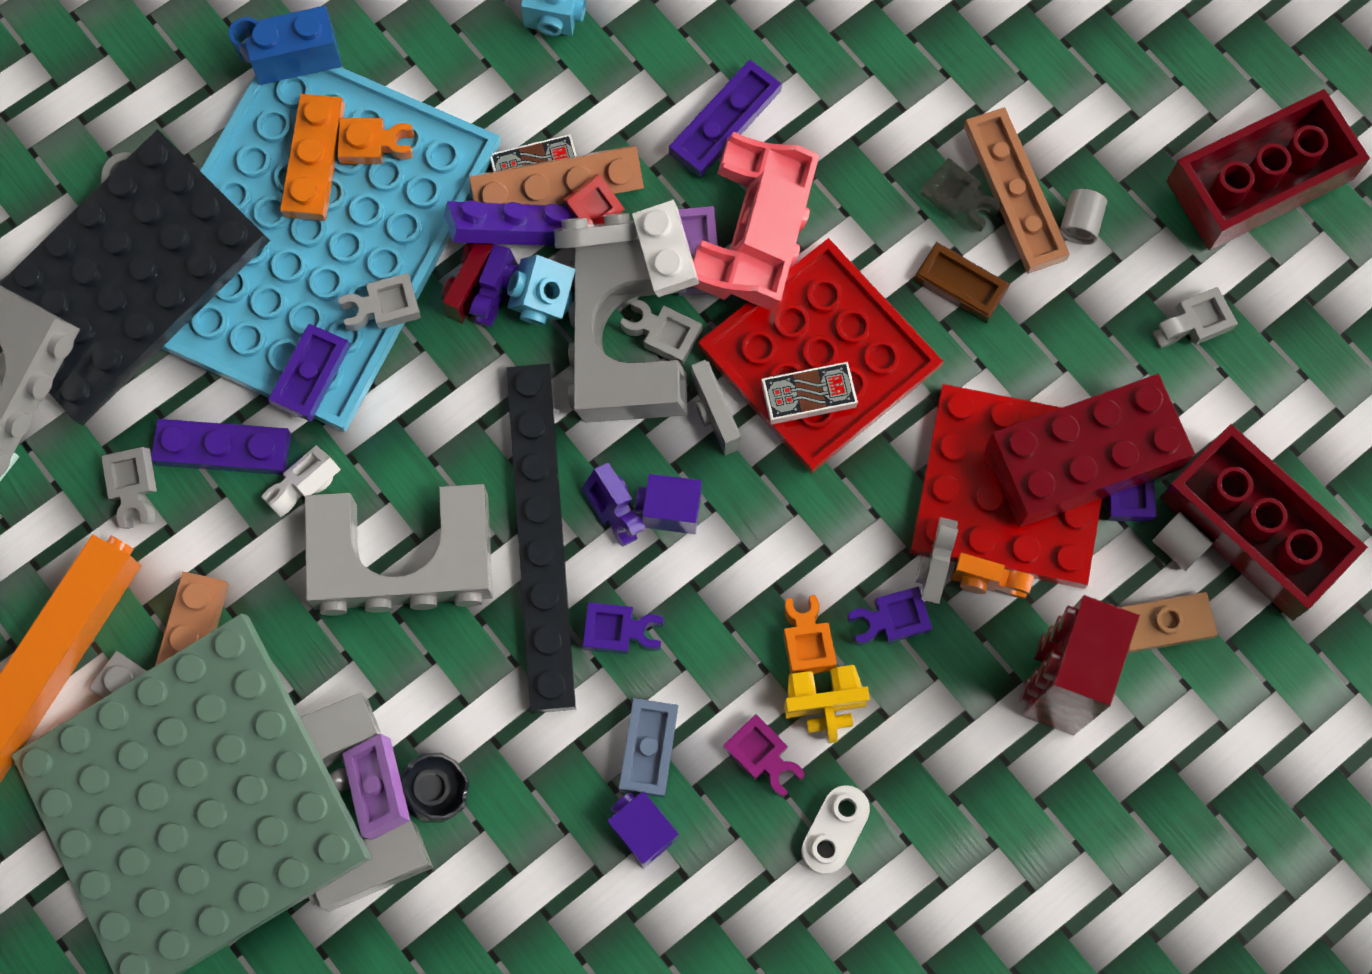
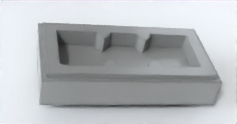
[691,360,741,456]

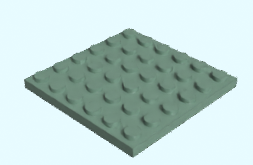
[11,614,372,974]

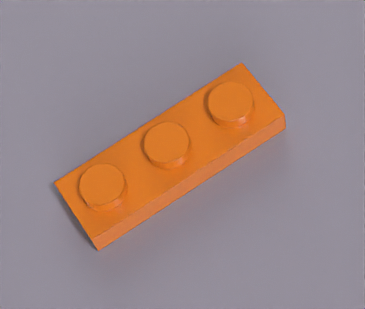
[280,93,345,221]

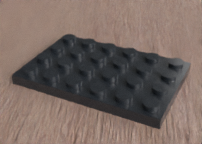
[0,129,271,426]

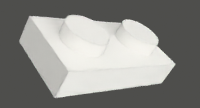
[632,200,699,297]

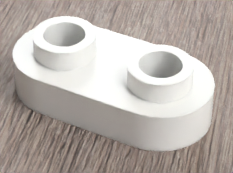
[801,786,870,875]

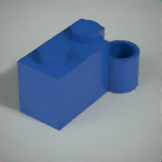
[229,5,342,85]

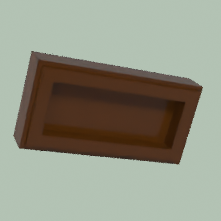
[913,241,1010,323]

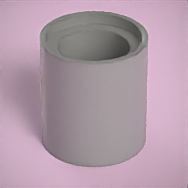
[1060,189,1107,245]
[1152,512,1214,571]

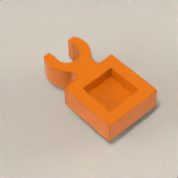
[338,118,414,164]
[951,553,1034,599]
[783,595,837,674]

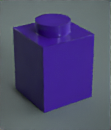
[635,474,702,534]
[608,791,679,868]

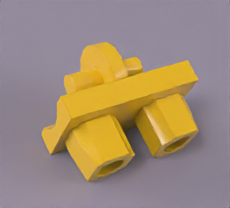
[784,665,870,744]

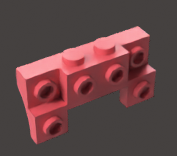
[693,132,819,310]

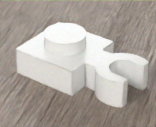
[261,445,341,517]

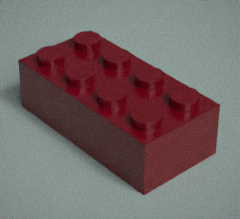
[1166,89,1370,251]
[985,373,1195,528]
[1159,424,1368,621]
[1019,595,1140,736]

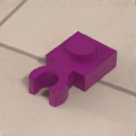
[723,714,805,798]

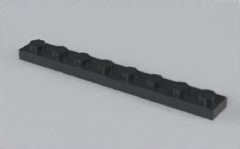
[506,363,577,714]

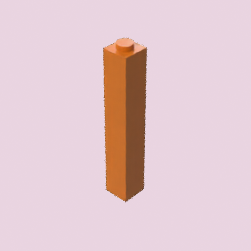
[0,534,142,783]

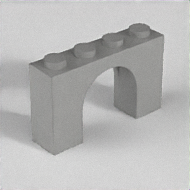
[568,239,687,423]
[0,286,80,477]
[305,484,493,616]
[301,692,433,912]

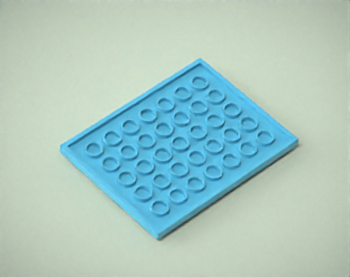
[161,67,501,433]

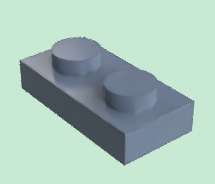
[619,698,678,798]

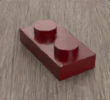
[441,243,500,324]

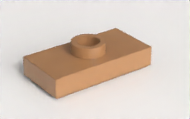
[1119,592,1218,654]

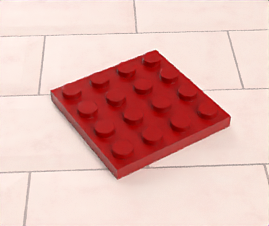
[698,238,944,474]
[910,384,1102,589]

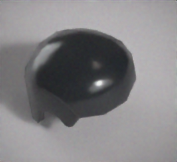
[400,753,470,823]

